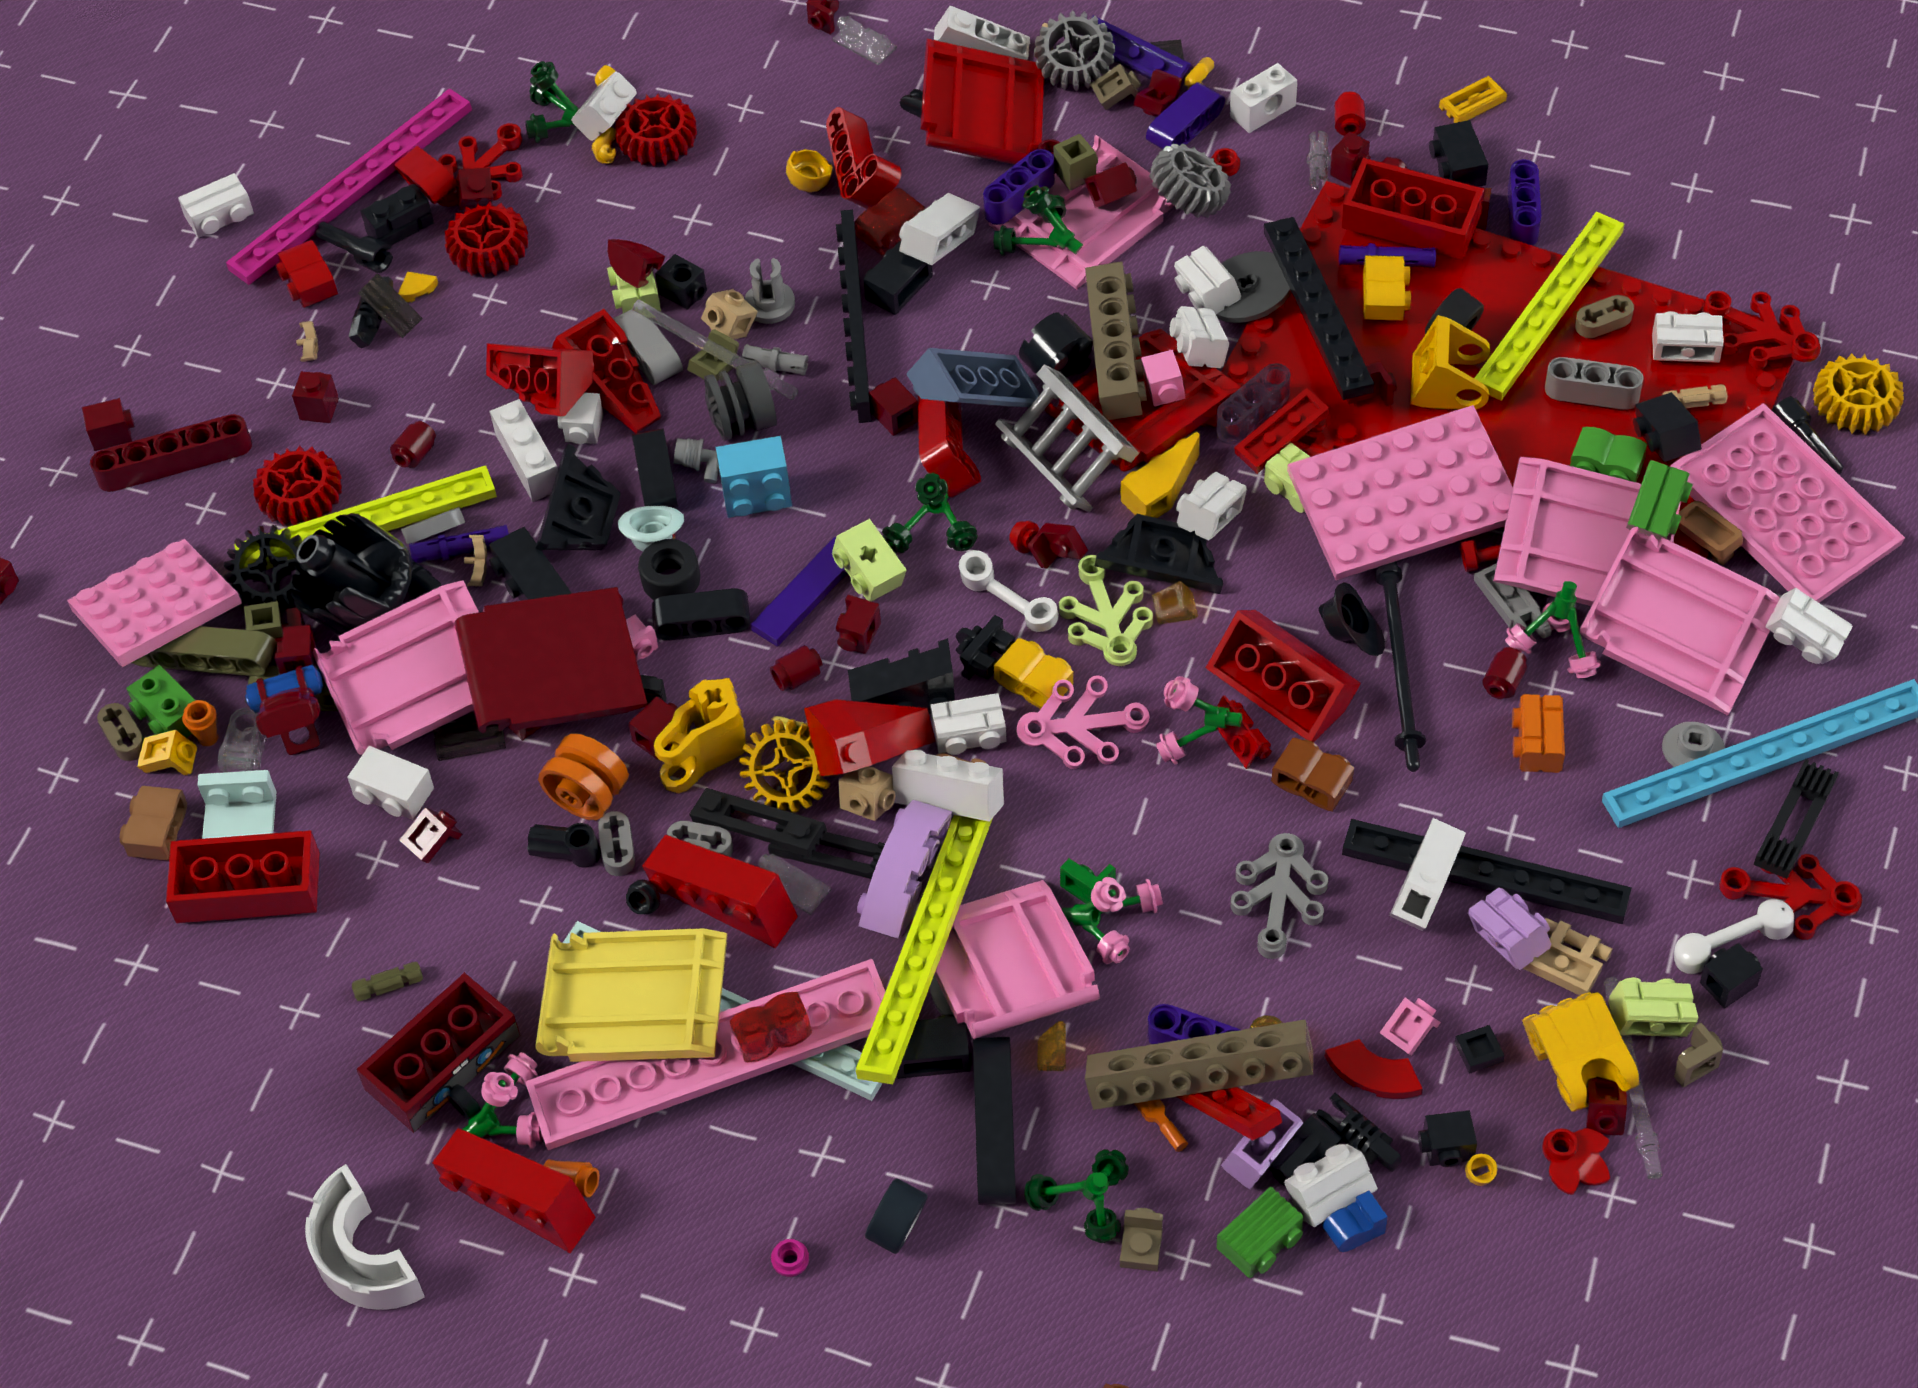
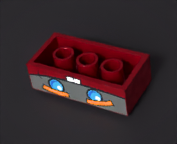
[356,972,521,1133]

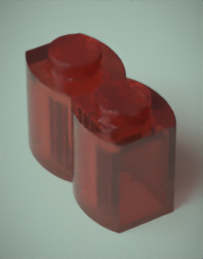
[855,188,925,256]
[729,992,812,1062]

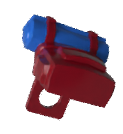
[245,665,323,755]

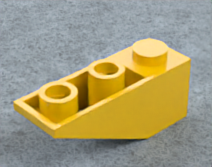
[1121,432,1200,518]

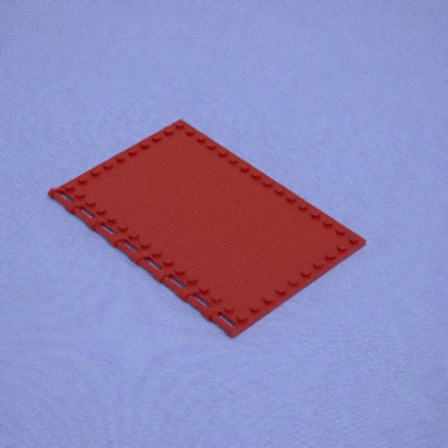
[1200,181,1795,559]

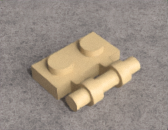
[1523,918,1613,995]

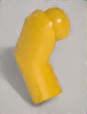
[1184,57,1214,89]
[592,127,616,164]

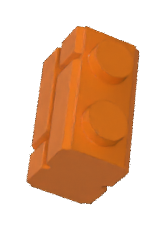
[1512,694,1565,773]

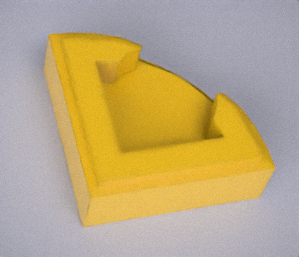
[397,272,438,302]

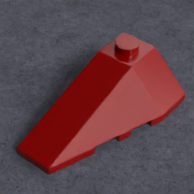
[804,699,936,776]

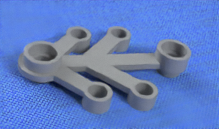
[1230,833,1328,959]

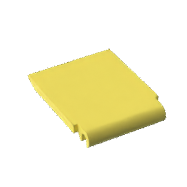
[536,928,727,1062]

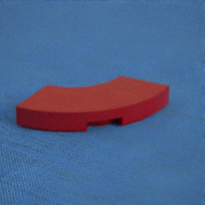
[1325,1039,1423,1099]

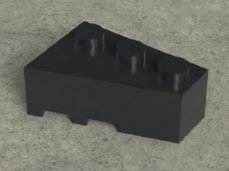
[848,638,955,714]

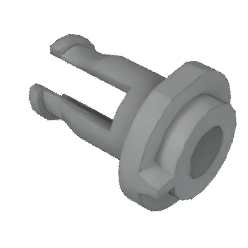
[745,258,795,324]

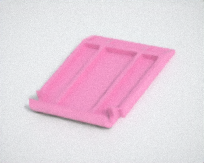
[989,135,1174,290]
[1493,457,1681,606]
[1579,527,1780,715]
[312,580,479,755]
[910,880,1100,1039]

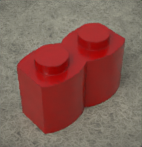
[275,240,338,308]

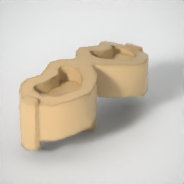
[296,321,318,362]
[464,535,487,586]

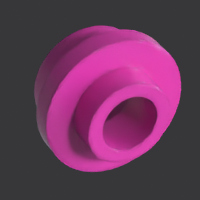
[771,1239,809,1277]

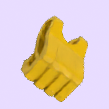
[654,678,746,794]
[1522,992,1639,1112]

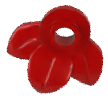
[1542,1128,1610,1195]

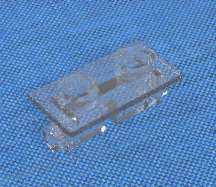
[832,16,897,65]
[759,854,832,915]

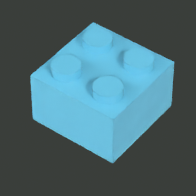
[716,436,792,518]

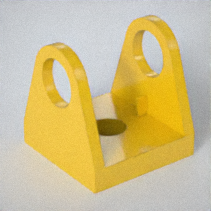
[1410,315,1490,409]

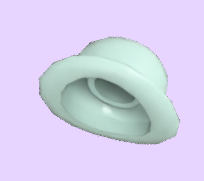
[618,506,684,551]

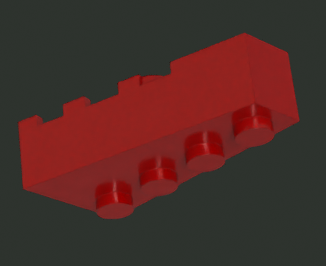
[642,834,798,949]
[432,1128,596,1253]

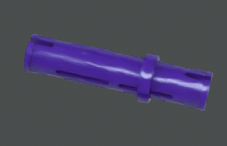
[1339,243,1436,268]
[409,524,509,563]

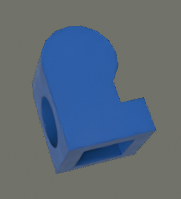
[1322,1190,1388,1252]

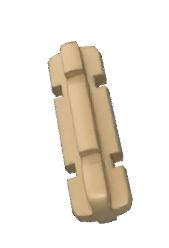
[1663,384,1727,408]

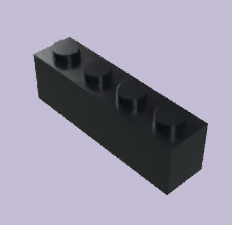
[489,527,571,601]

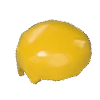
[786,149,833,193]

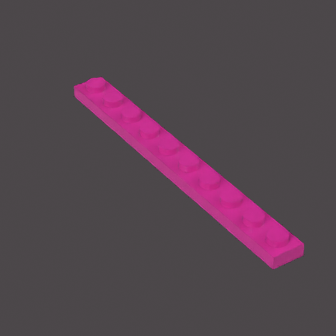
[226,88,472,285]

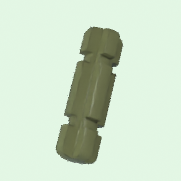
[352,961,423,1001]

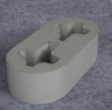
[401,507,465,545]
[598,811,635,876]
[667,821,733,857]

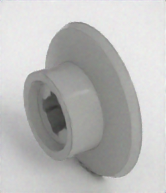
[1662,722,1725,767]

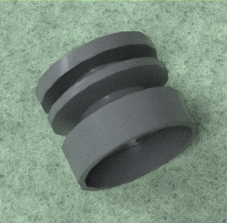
[704,361,777,441]

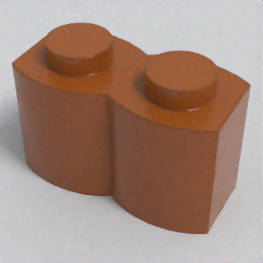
[1271,738,1354,812]

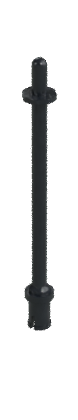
[1375,561,1426,772]

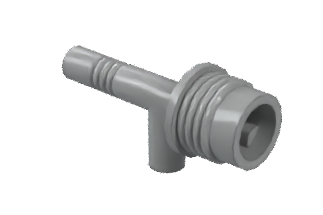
[674,438,719,484]

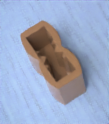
[119,786,187,861]

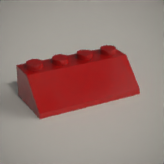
[1205,609,1361,742]

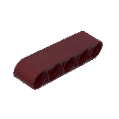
[90,414,252,492]

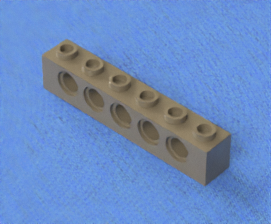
[1085,261,1147,420]
[1085,1019,1313,1110]

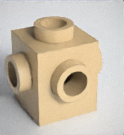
[701,289,758,339]
[839,766,896,821]

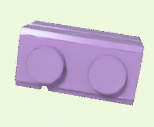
[1468,887,1551,970]
[1221,1099,1303,1189]

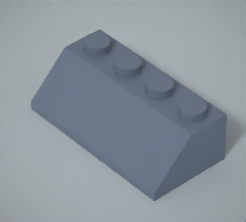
[906,348,1040,408]

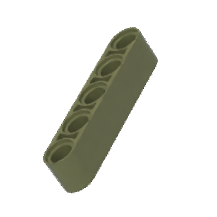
[131,626,277,676]

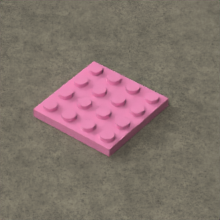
[67,539,242,667]

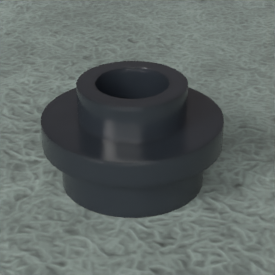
[626,880,660,914]

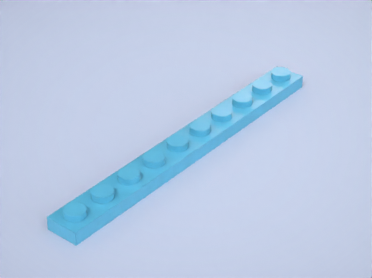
[1602,679,1918,828]

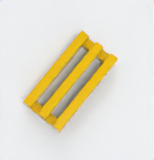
[1439,76,1507,123]

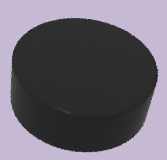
[446,1084,481,1120]

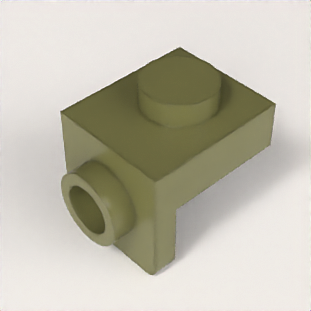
[687,329,739,381]

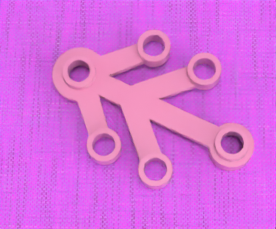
[1017,675,1150,769]

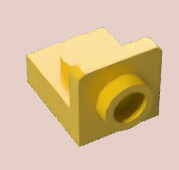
[137,730,197,776]

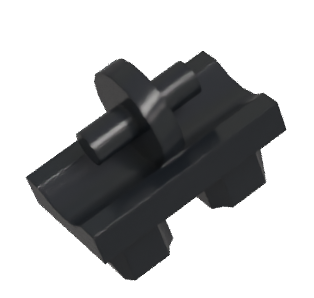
[956,615,1016,680]

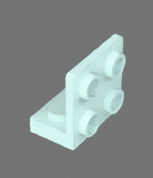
[198,770,277,839]

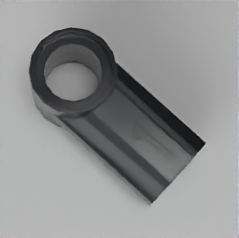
[527,823,601,868]
[1268,1113,1343,1186]

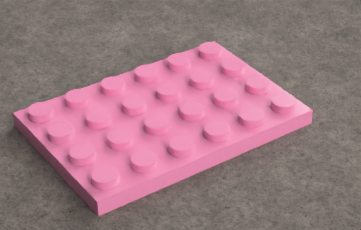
[1670,403,1905,603]
[1287,405,1513,580]

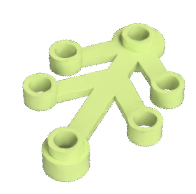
[1059,555,1153,666]

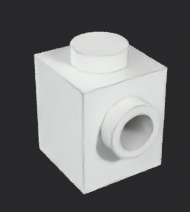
[558,393,603,444]

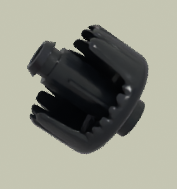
[292,513,413,635]

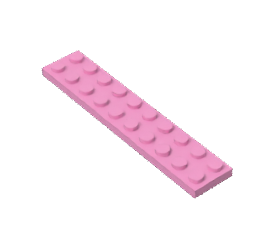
[525,959,885,1150]

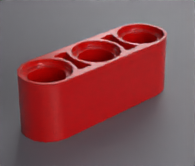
[394,146,458,204]

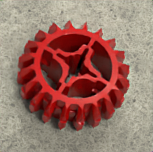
[615,93,697,167]
[445,201,529,278]
[253,445,342,526]

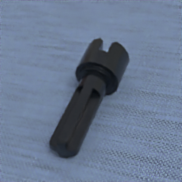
[316,222,393,273]
[1771,396,1844,475]

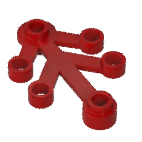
[437,123,523,207]
[1704,291,1821,369]
[1719,854,1862,940]

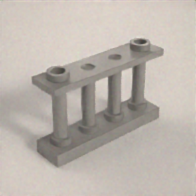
[995,364,1139,512]

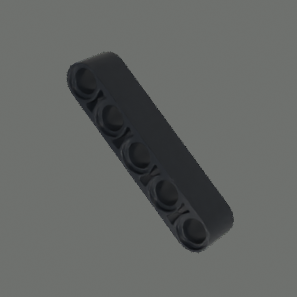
[973,1037,1016,1205]

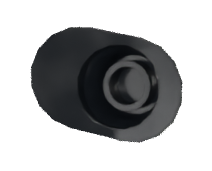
[1319,582,1385,656]

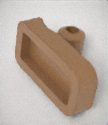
[1678,501,1743,565]

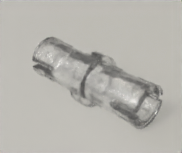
[1307,131,1331,190]

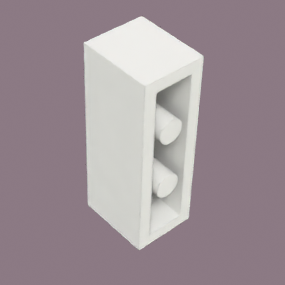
[899,193,980,265]
[490,399,558,502]
[892,750,1004,822]

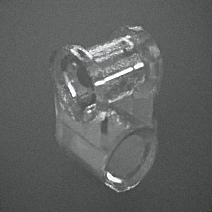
[218,708,267,773]

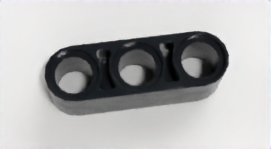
[632,428,678,508]
[651,588,750,641]

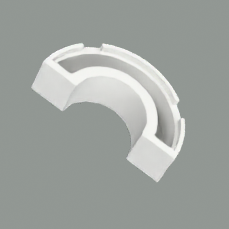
[305,1164,425,1310]

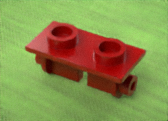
[1217,695,1272,769]

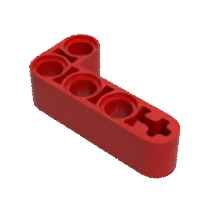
[826,107,902,210]
[918,396,981,498]

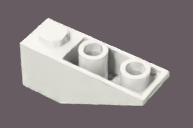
[934,6,1030,60]
[1389,818,1466,931]

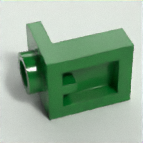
[1060,858,1116,904]

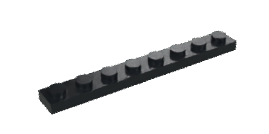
[836,209,872,423]
[1264,217,1374,400]
[1342,819,1632,924]

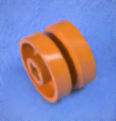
[538,734,629,820]

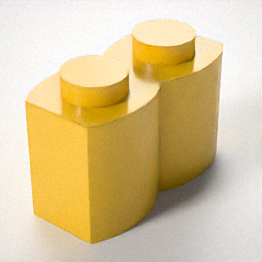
[1363,255,1411,320]
[994,638,1073,709]

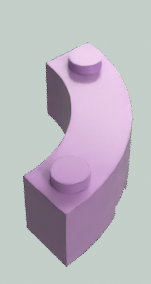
[857,800,953,939]

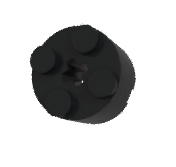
[1019,312,1093,378]

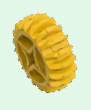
[1813,353,1904,435]
[739,719,830,813]

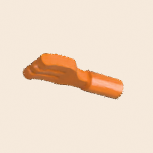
[1134,1099,1188,1152]

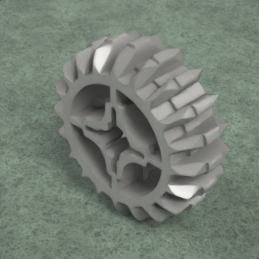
[1034,10,1115,91]
[1149,143,1231,218]

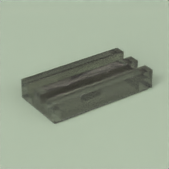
[358,273,422,338]
[433,719,506,761]

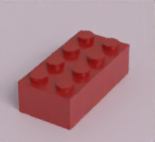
[1342,158,1484,260]
[166,830,320,923]

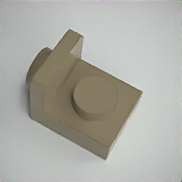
[1090,64,1142,110]
[1674,1023,1723,1087]
[1120,1208,1163,1272]

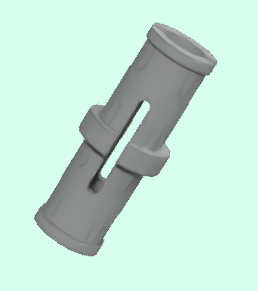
[742,344,809,376]

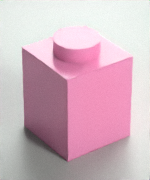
[1141,350,1186,407]

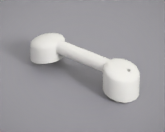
[959,550,1058,632]
[1674,899,1794,974]

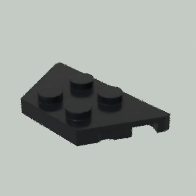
[535,444,621,550]
[1094,514,1223,594]

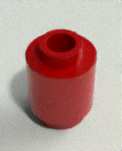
[1334,91,1366,136]

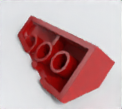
[552,308,661,433]
[486,343,594,416]

